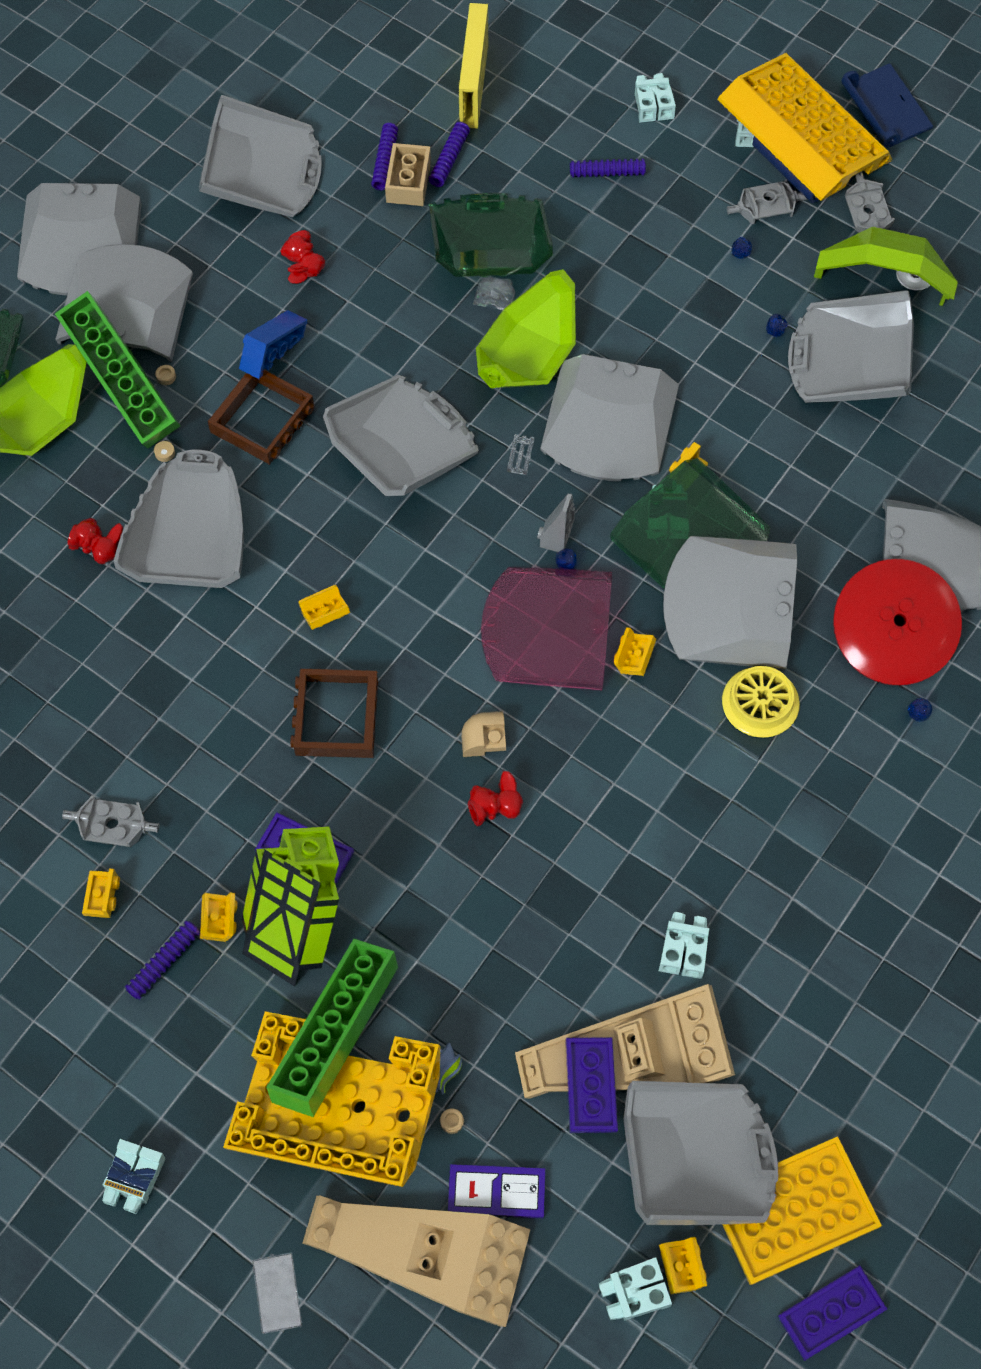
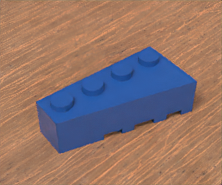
[239,310,307,379]

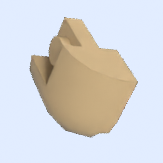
[461,711,506,757]

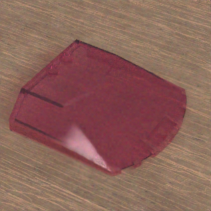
[481,567,612,690]

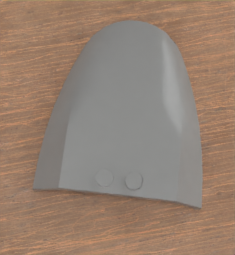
[114,450,244,588]
[882,499,981,612]

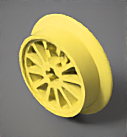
[722,666,800,738]

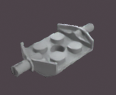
[845,171,895,233]
[727,181,808,225]
[62,796,160,847]

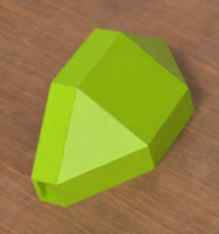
[814,226,958,306]
[476,269,576,388]
[0,344,87,456]

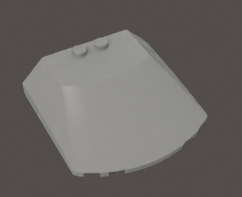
[199,95,321,217]
[17,183,142,295]
[56,245,193,362]
[788,291,914,403]
[541,354,679,481]
[323,375,479,496]
[663,536,797,670]
[623,1081,778,1225]

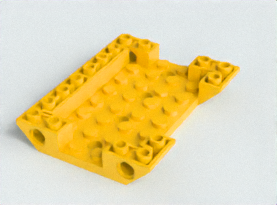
[717,53,892,201]
[223,1011,440,1187]

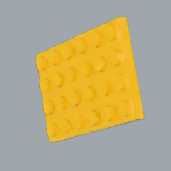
[722,1136,882,1286]

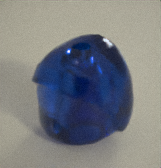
[731,237,752,259]
[766,314,788,337]
[555,548,577,572]
[907,698,932,722]

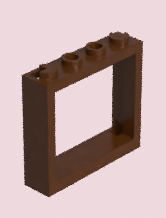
[208,370,315,465]
[290,669,378,758]

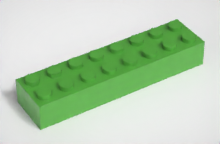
[55,291,180,448]
[266,939,398,1118]

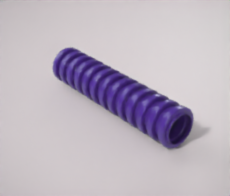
[428,122,470,187]
[371,123,399,190]
[570,158,646,178]
[125,920,200,1000]

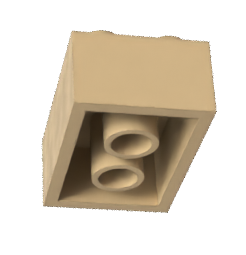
[385,143,431,206]

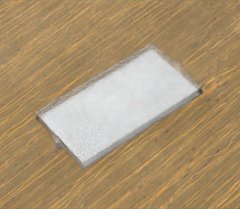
[252,1252,302,1334]

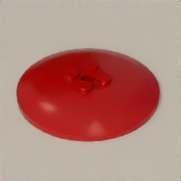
[833,559,962,686]

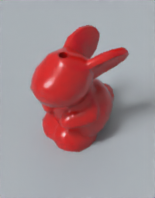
[280,230,325,284]
[68,518,123,564]
[468,771,523,826]

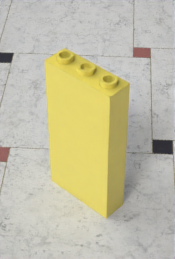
[459,3,488,129]

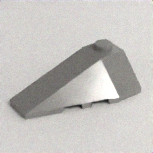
[537,494,575,553]

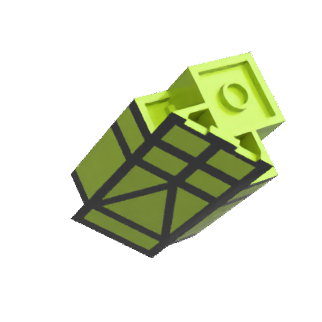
[242,826,339,986]

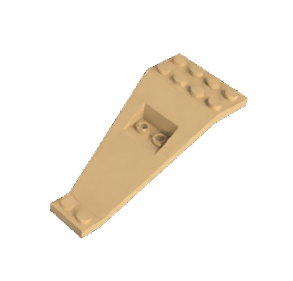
[515,984,735,1099]
[302,1195,530,1327]

